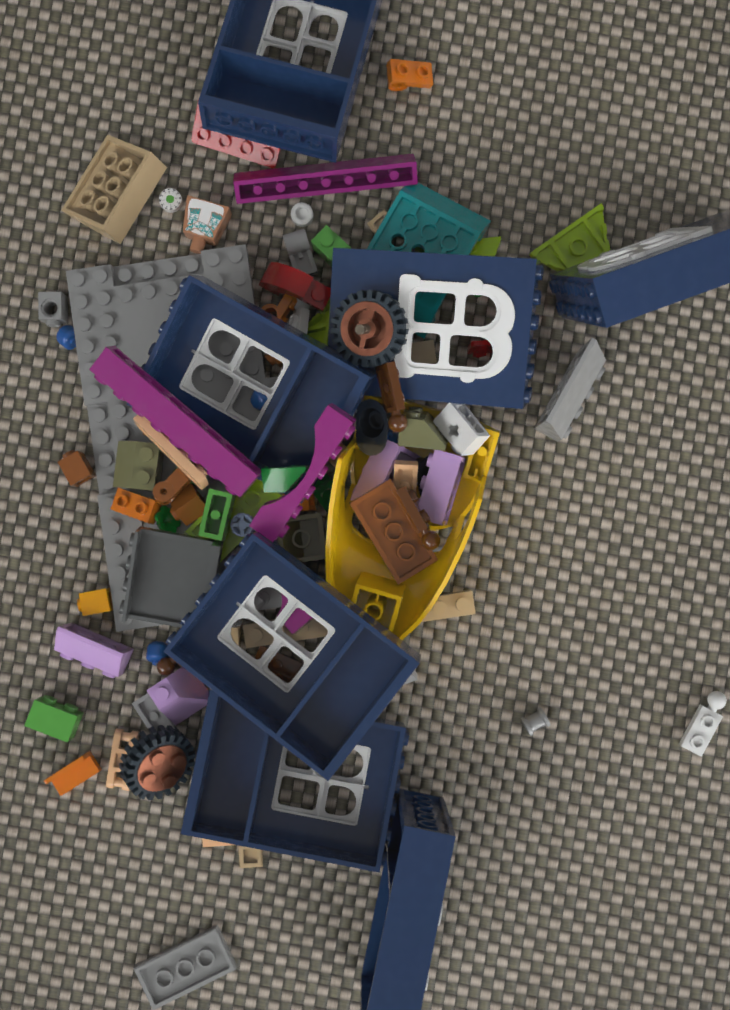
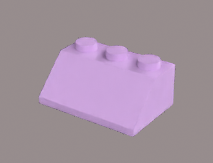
[350,440,420,501]
[416,450,466,525]
[54,623,134,678]

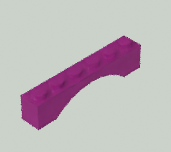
[249,403,356,542]

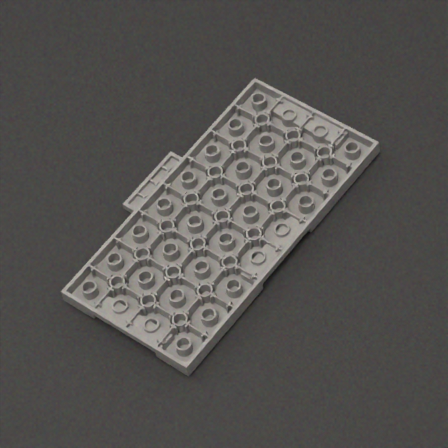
[66,244,283,632]

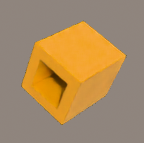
[77,588,113,616]

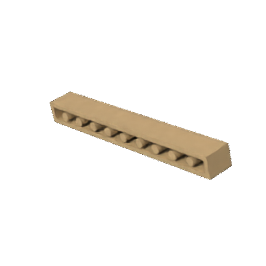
[243,590,476,648]

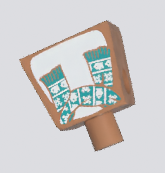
[183,195,232,254]

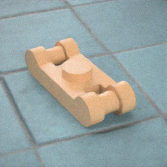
[106,728,140,791]

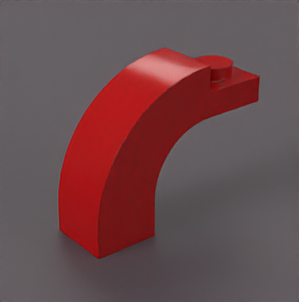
[259,262,331,312]

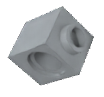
[38,292,68,327]

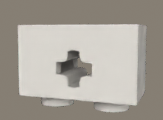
[433,403,490,456]

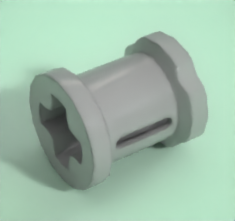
[520,707,551,736]

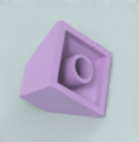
[147,667,210,725]

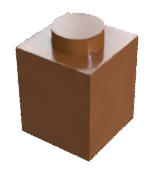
[58,450,97,487]
[170,483,206,526]

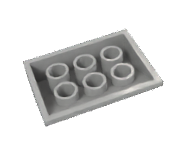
[534,338,606,442]

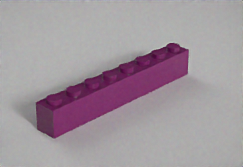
[233,153,418,204]
[89,346,262,497]

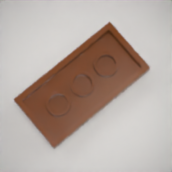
[349,479,438,585]

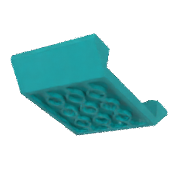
[366,183,491,339]

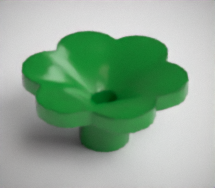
[155,506,181,532]

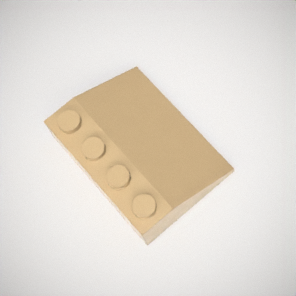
[61,135,167,244]

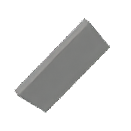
[133,924,237,1010]

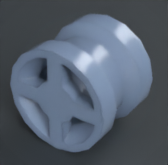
[230,513,255,537]

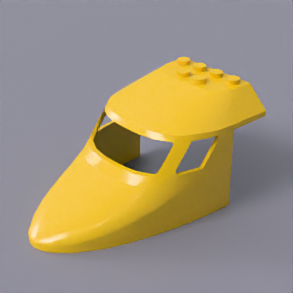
[325,395,500,640]

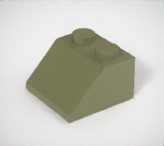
[398,406,448,451]
[113,441,164,491]
[278,513,326,562]

